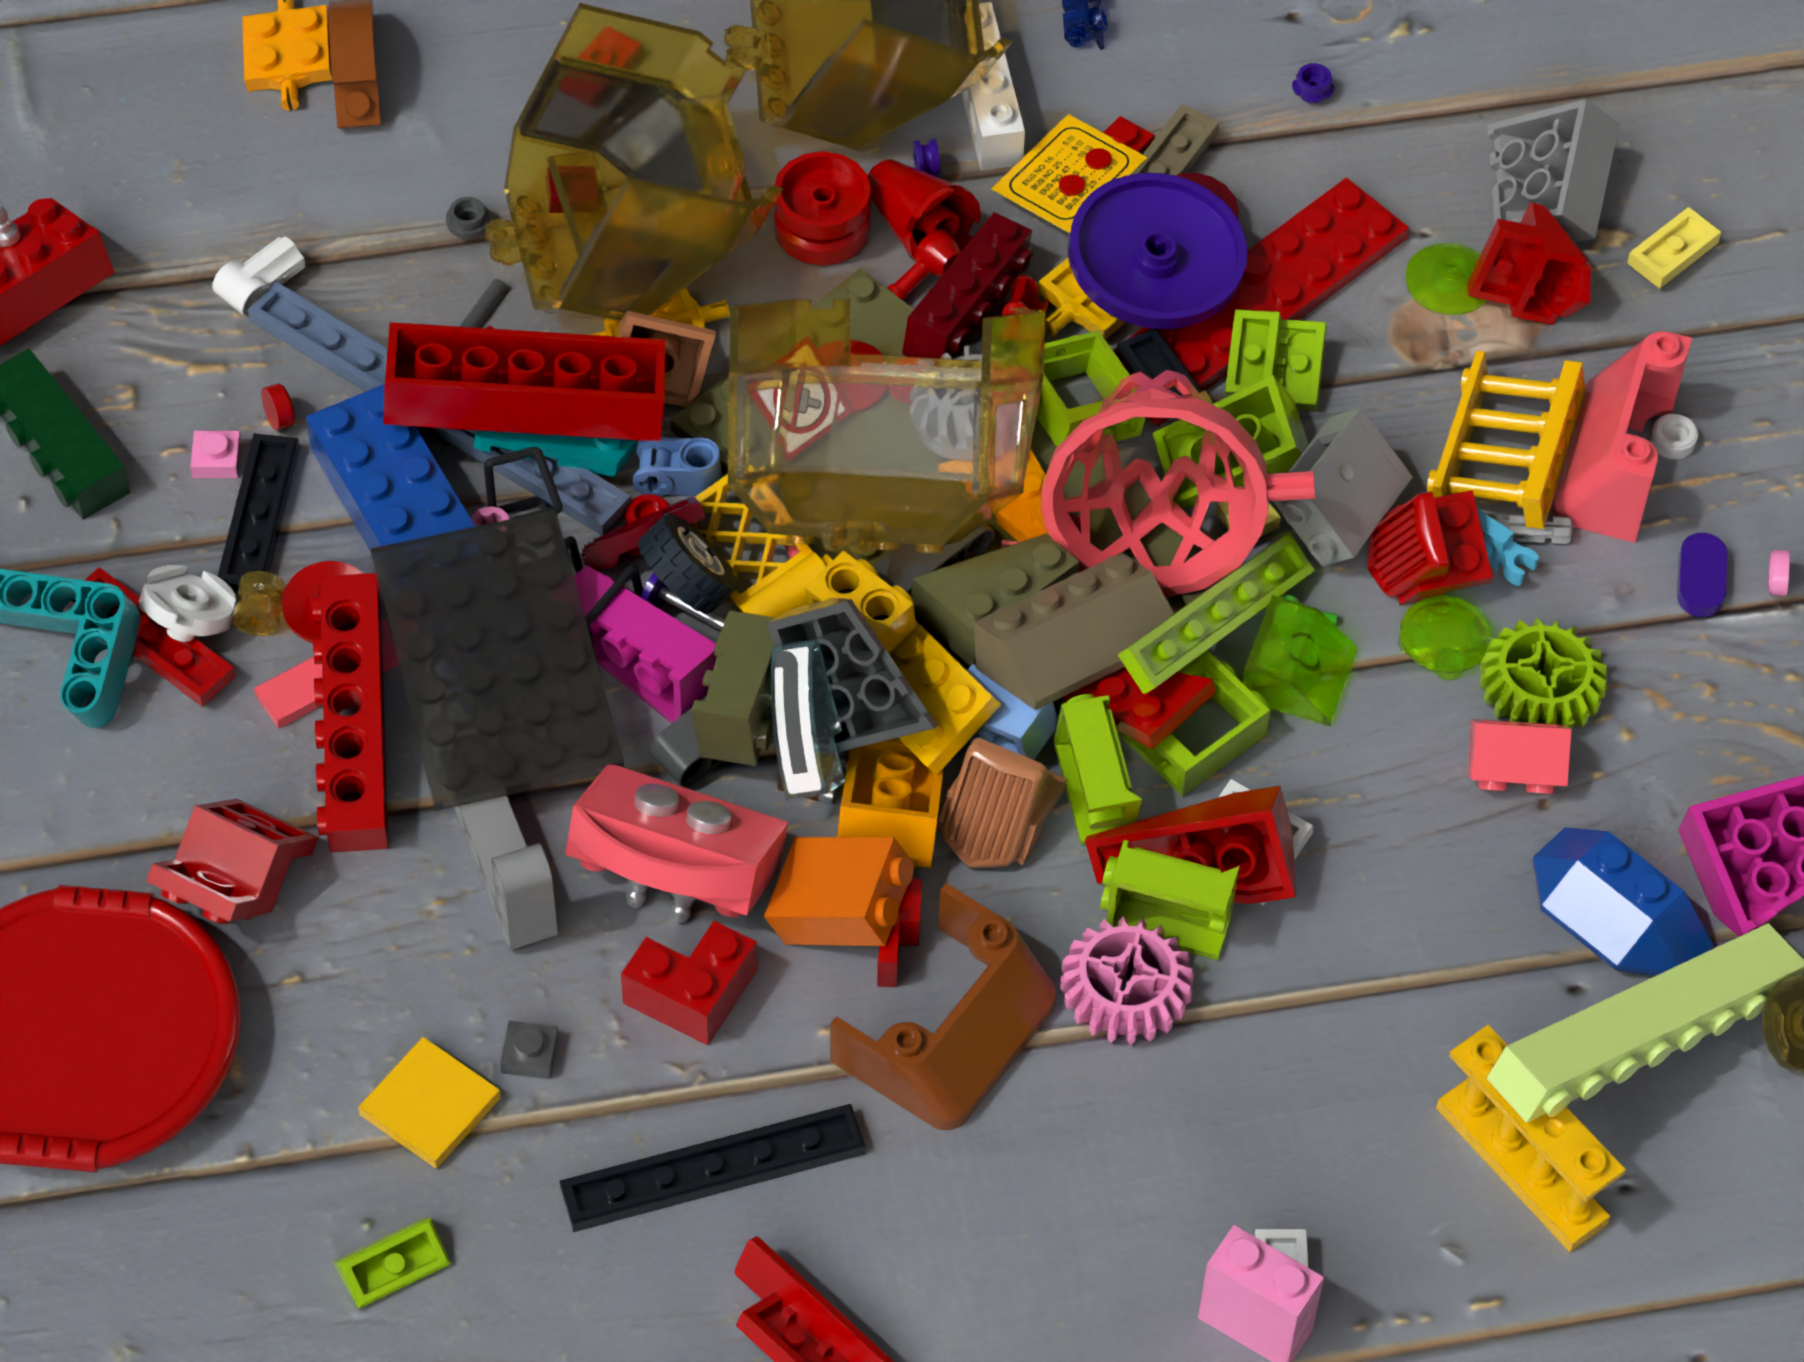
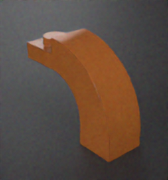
[328,0,381,128]

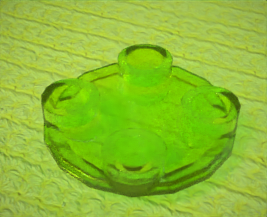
[1398,595,1492,680]

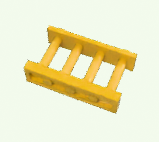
[1427,350,1586,529]
[1436,1025,1626,1252]

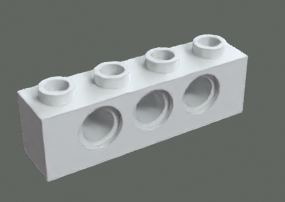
[948,2,1025,171]

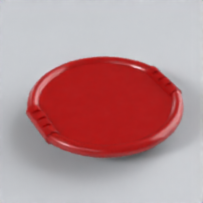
[0,885,241,1173]

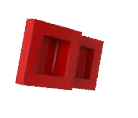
[877,879,922,987]

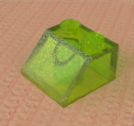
[1242,595,1357,726]

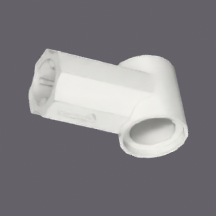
[212,236,305,318]

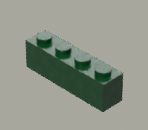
[0,348,130,520]

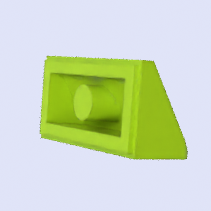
[332,1217,451,1309]

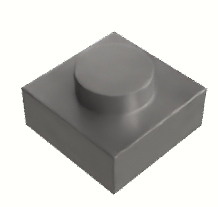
[500,1020,559,1079]

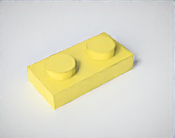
[1627,207,1721,289]

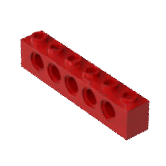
[312,573,389,853]

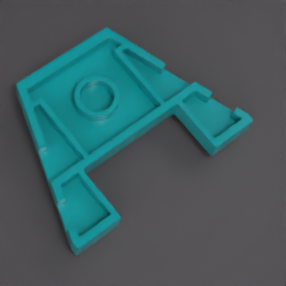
[473,430,639,477]

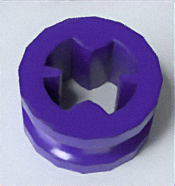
[913,138,941,177]

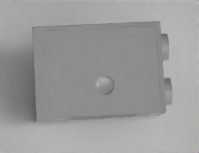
[1273,407,1413,566]

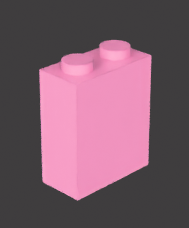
[1198,1225,1324,1362]

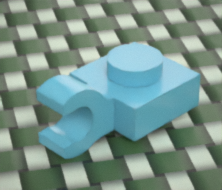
[1477,508,1539,586]

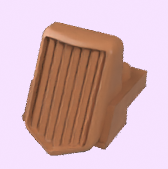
[936,738,1067,869]

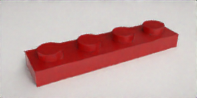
[68,567,236,707]

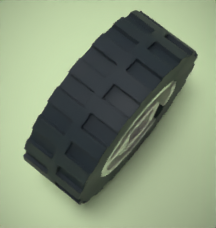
[638,513,738,615]

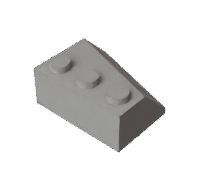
[1487,99,1620,243]

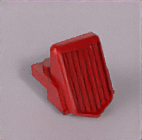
[1466,202,1592,325]
[1367,490,1493,606]

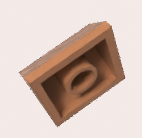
[616,311,716,407]

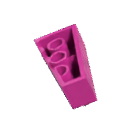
[547,565,717,724]

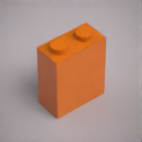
[764,837,915,946]

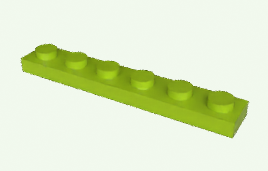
[1117,532,1315,694]

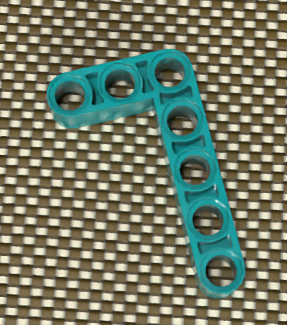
[0,569,141,728]

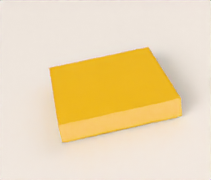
[358,1037,501,1169]

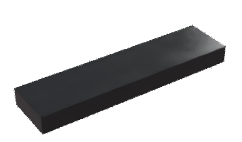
[217,433,300,596]

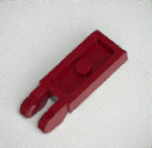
[580,496,706,571]

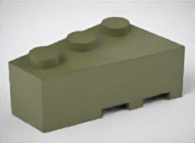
[911,533,1079,666]
[691,611,777,766]

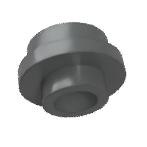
[446,197,490,239]

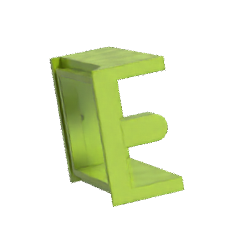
[1054,694,1143,846]
[1100,840,1240,961]

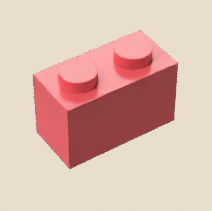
[1467,719,1572,794]

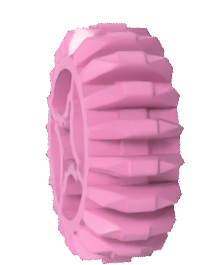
[1060,915,1194,1046]

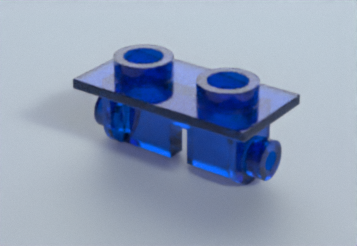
[1062,0,1108,50]

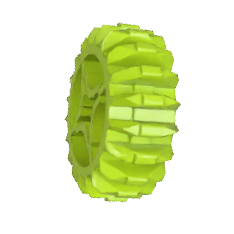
[1479,617,1608,729]

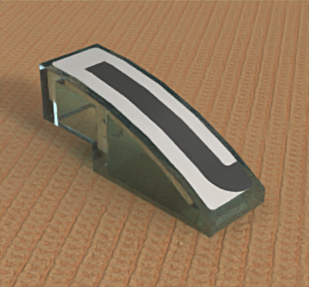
[771,639,845,800]

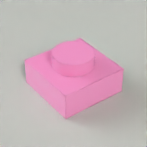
[190,431,242,478]

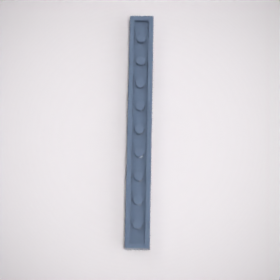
[248,281,631,535]

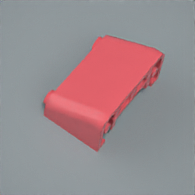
[1551,331,1692,543]

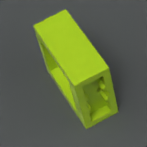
[1018,330,1146,447]
[1119,650,1270,797]

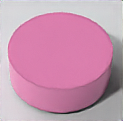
[1768,549,1790,596]

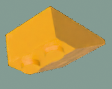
[837,738,944,868]

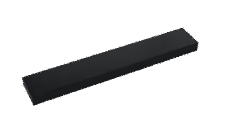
[559,1104,865,1232]

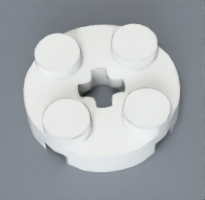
[138,565,236,642]

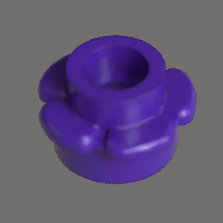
[1292,63,1335,103]

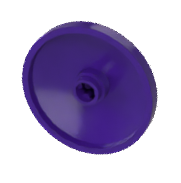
[1068,173,1247,329]

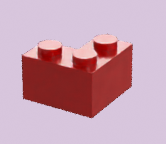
[621,921,757,1046]

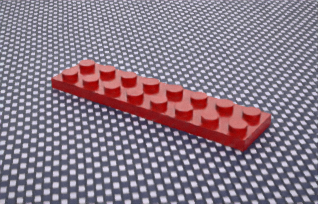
[1113,177,1409,426]

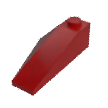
[1085,786,1297,905]

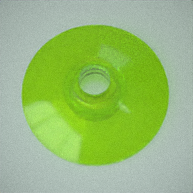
[1405,243,1487,315]

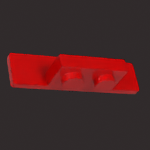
[734,1236,894,1362]

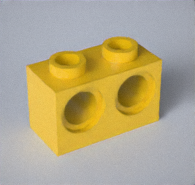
[805,550,916,653]

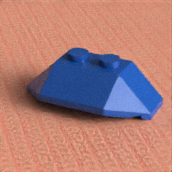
[1532,827,1714,975]

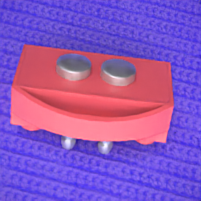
[565,763,789,923]

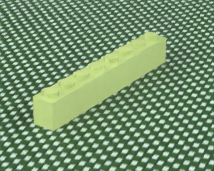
[1486,923,1804,1123]

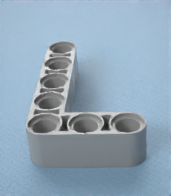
[437,740,558,950]

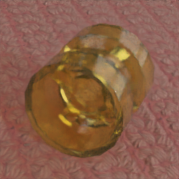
[233,571,286,636]

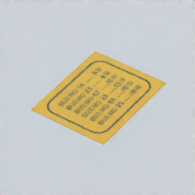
[991,114,1148,234]

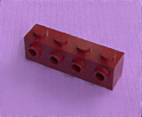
[902,212,1033,369]

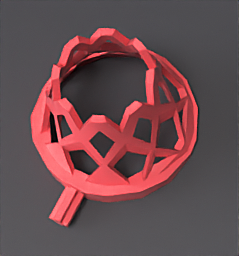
[1041,370,1315,598]

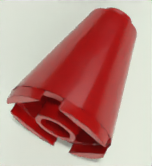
[868,159,981,262]

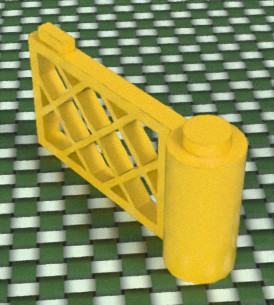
[695,464,833,618]

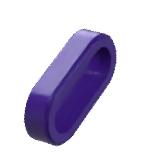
[1677,533,1727,617]

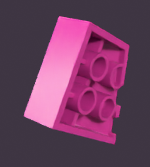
[1678,775,1804,937]

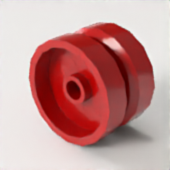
[774,151,871,266]

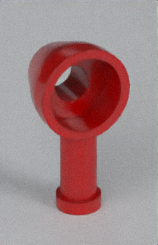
[887,230,961,301]

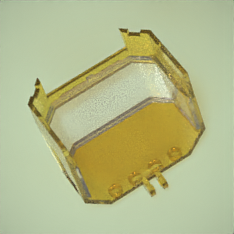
[728,299,1045,553]

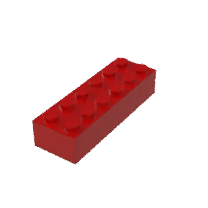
[383,322,665,442]

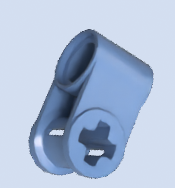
[633,436,722,497]

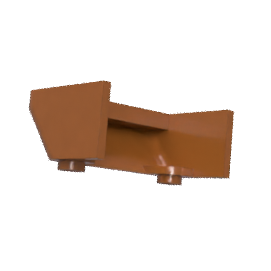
[830,883,1056,1130]

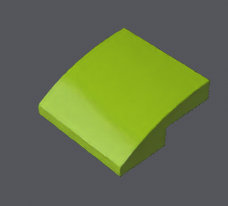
[1225,309,1327,412]

